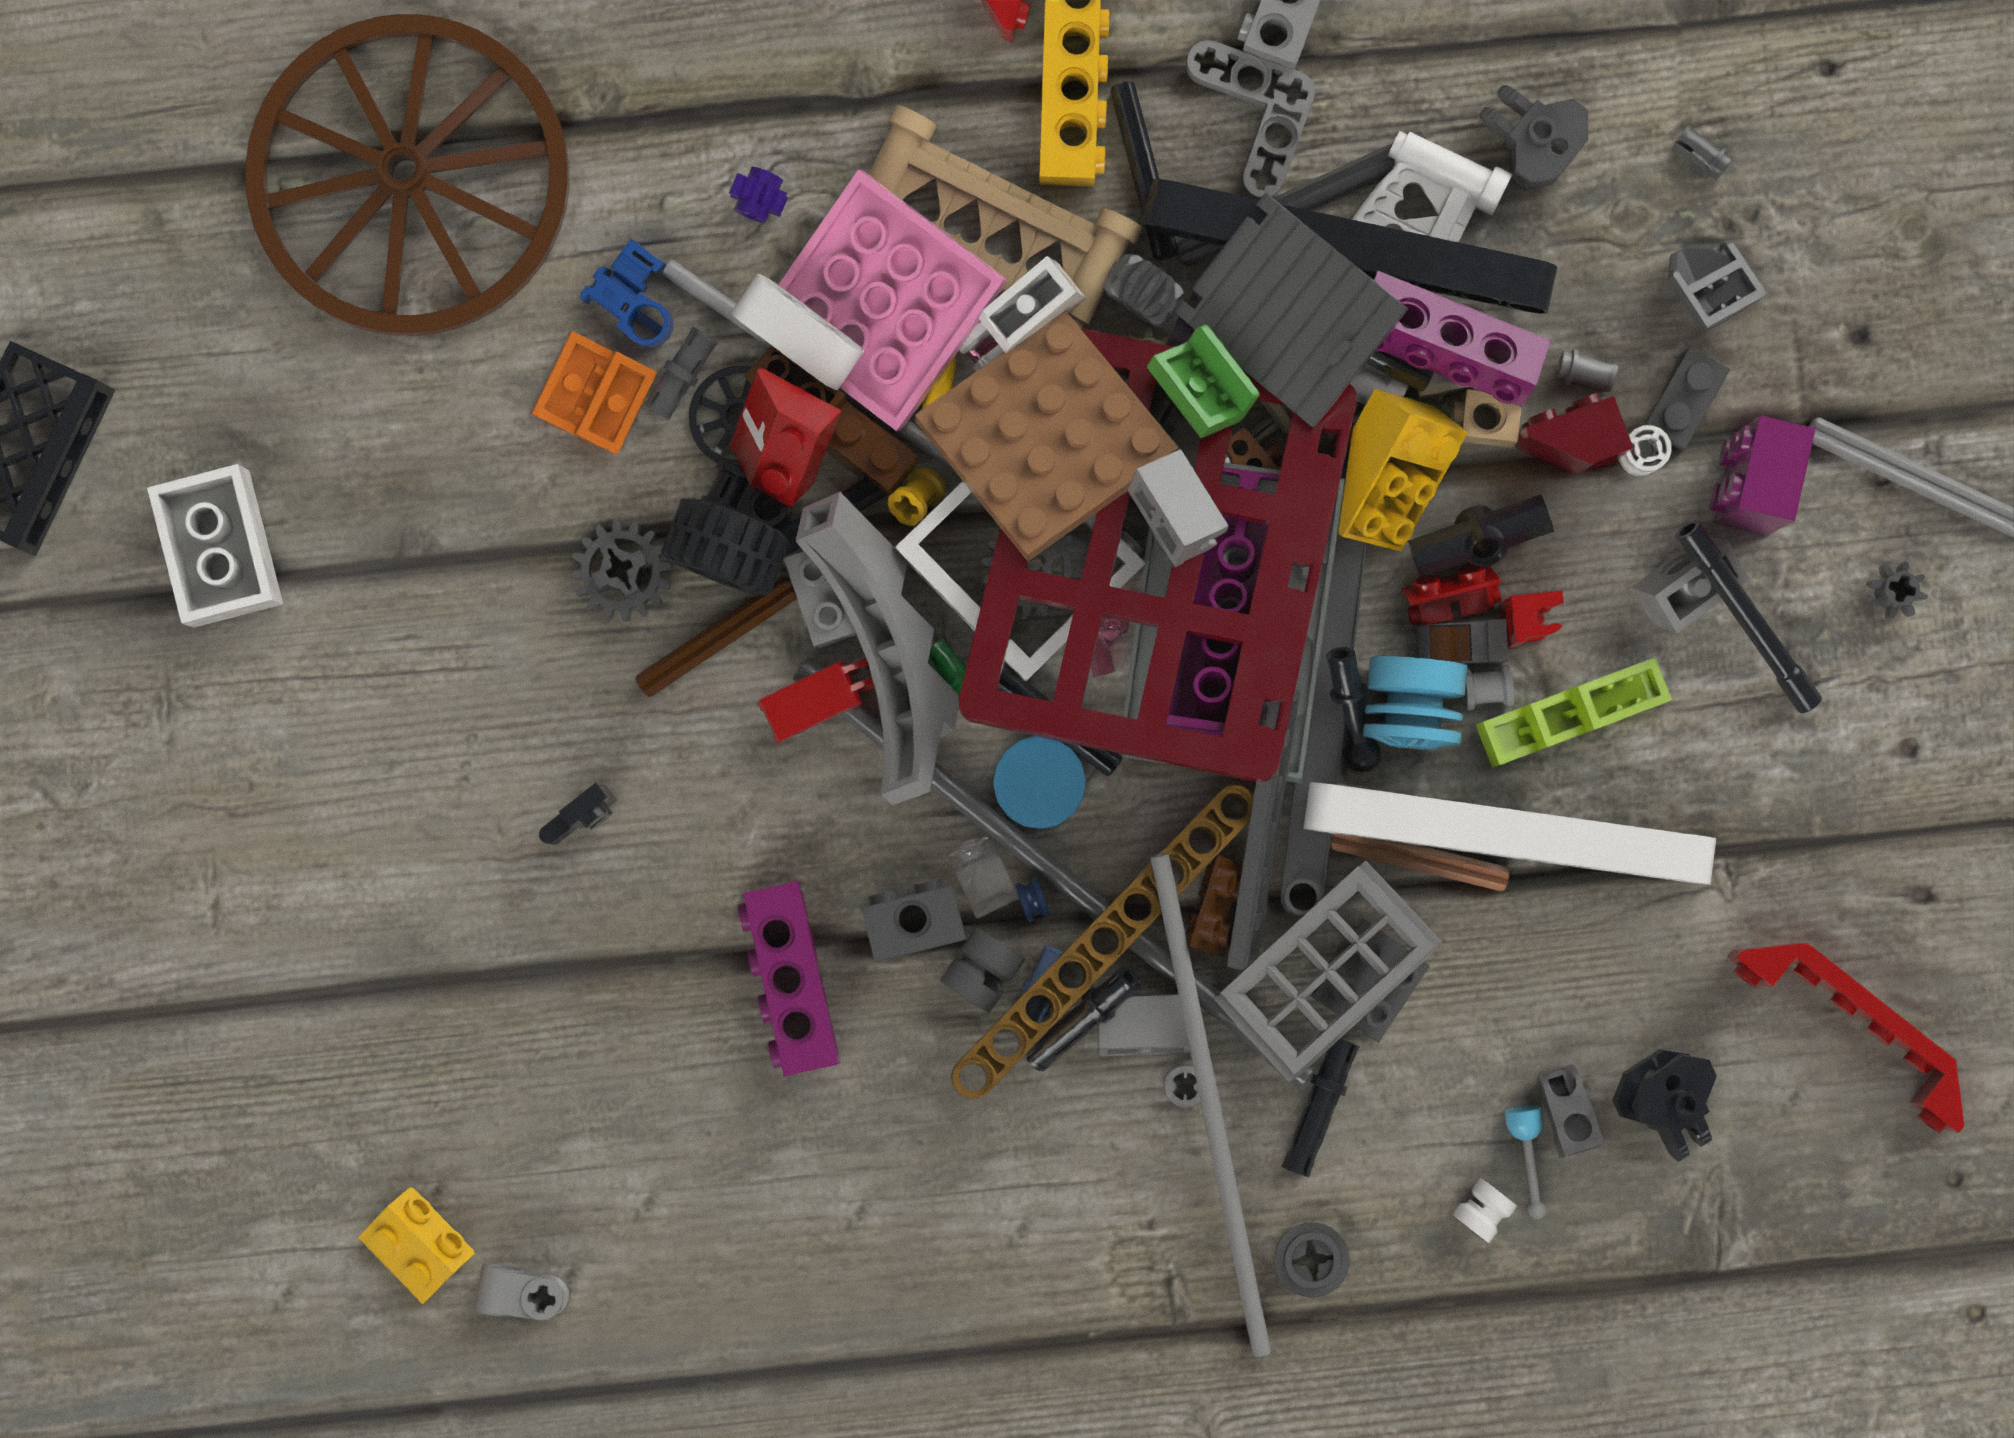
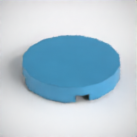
[993,736,1086,829]

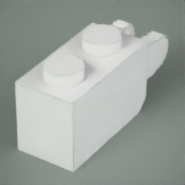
[959,256,1086,371]

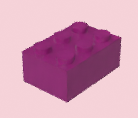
[1709,416,1816,536]

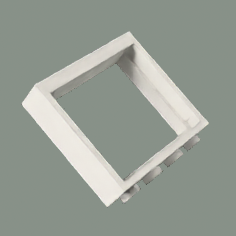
[895,481,1146,681]

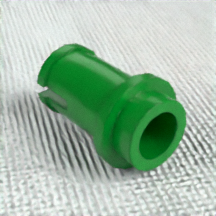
[928,638,966,696]

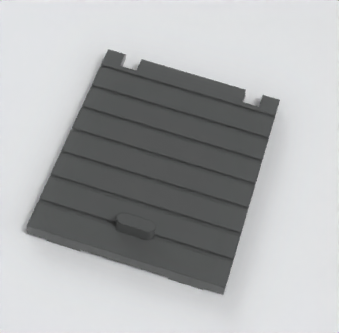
[1174,192,1409,428]

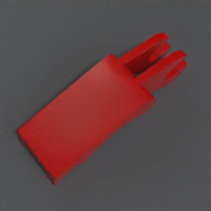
[757,658,875,744]

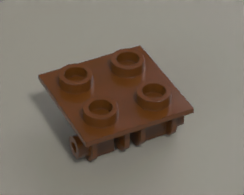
[1186,855,1243,957]

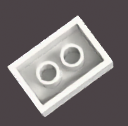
[147,464,283,628]

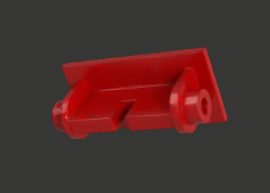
[1401,564,1502,626]

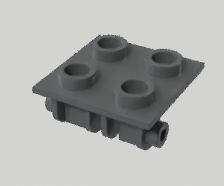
[1311,918,1430,1043]

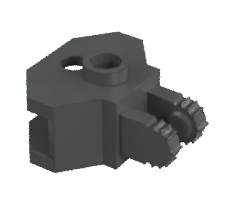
[1479,85,1588,191]

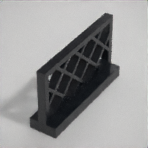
[0,341,115,556]

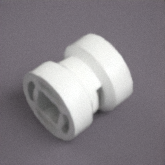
[1619,425,1672,476]
[1452,1178,1517,1243]

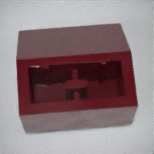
[1515,393,1634,475]

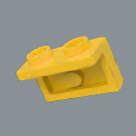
[358,1187,475,1304]

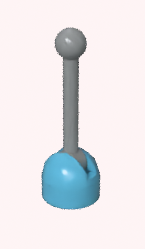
[1504,1105,1546,1219]

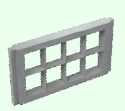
[1214,860,1443,1083]

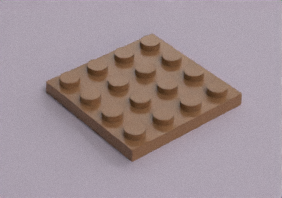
[915,311,1179,562]

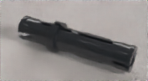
[1026,966,1142,1071]
[1281,1039,1360,1177]

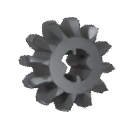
[1103,254,1184,327]

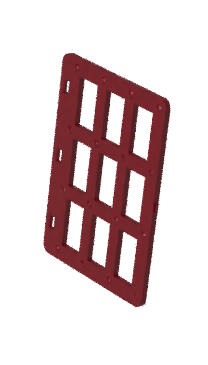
[959,328,1357,782]

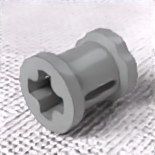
[1462,665,1514,711]

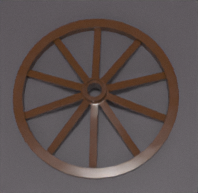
[245,14,570,336]

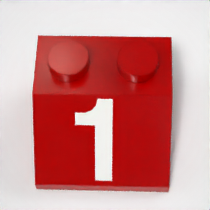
[730,367,842,507]

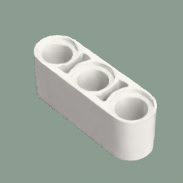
[731,274,865,390]

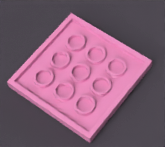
[778,169,1008,431]

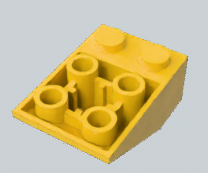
[1338,388,1468,551]

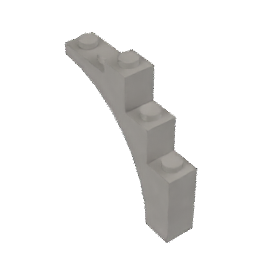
[796,492,959,806]

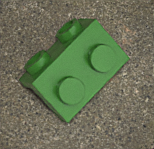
[1147,324,1259,438]

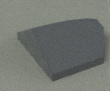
[1668,242,1768,332]

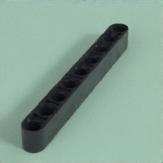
[1142,179,1558,314]

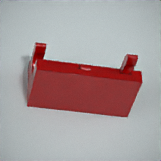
[1498,590,1564,649]

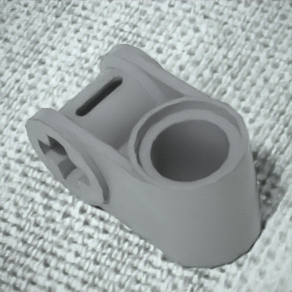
[475,1263,570,1320]

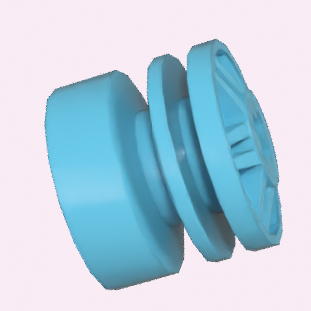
[1363,656,1467,750]

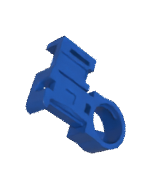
[580,239,674,347]

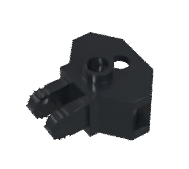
[1612,1049,1717,1162]

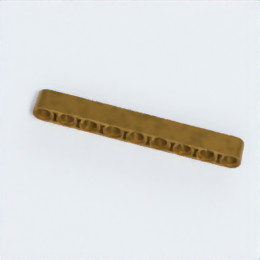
[950,785,1254,1099]

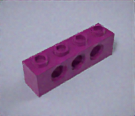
[1373,270,1551,407]
[737,881,841,1077]

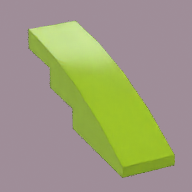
[1476,657,1672,768]

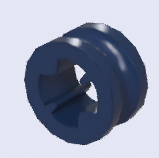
[1014,876,1050,923]

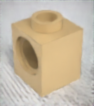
[1451,389,1521,448]

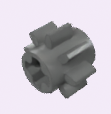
[1866,561,1928,620]

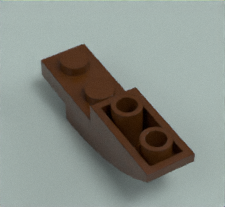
[745,345,920,496]

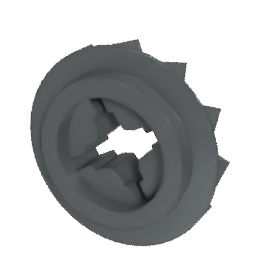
[1274,1222,1350,1298]

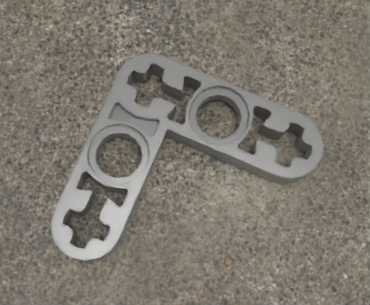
[1186,40,1315,200]

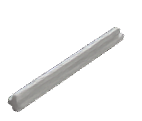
[1808,417,2014,538]

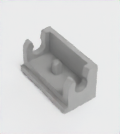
[1128,449,1229,567]
[1098,995,1191,1056]

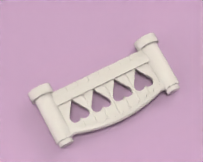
[1350,131,1512,405]

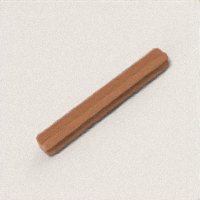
[1329,833,1510,891]

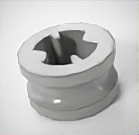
[1163,1064,1200,1107]

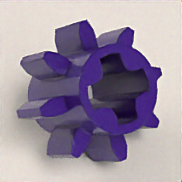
[729,167,788,224]

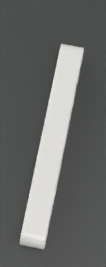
[1303,782,1716,885]

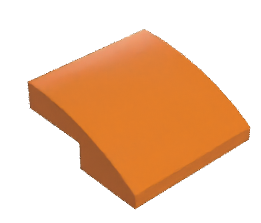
[529,331,657,455]

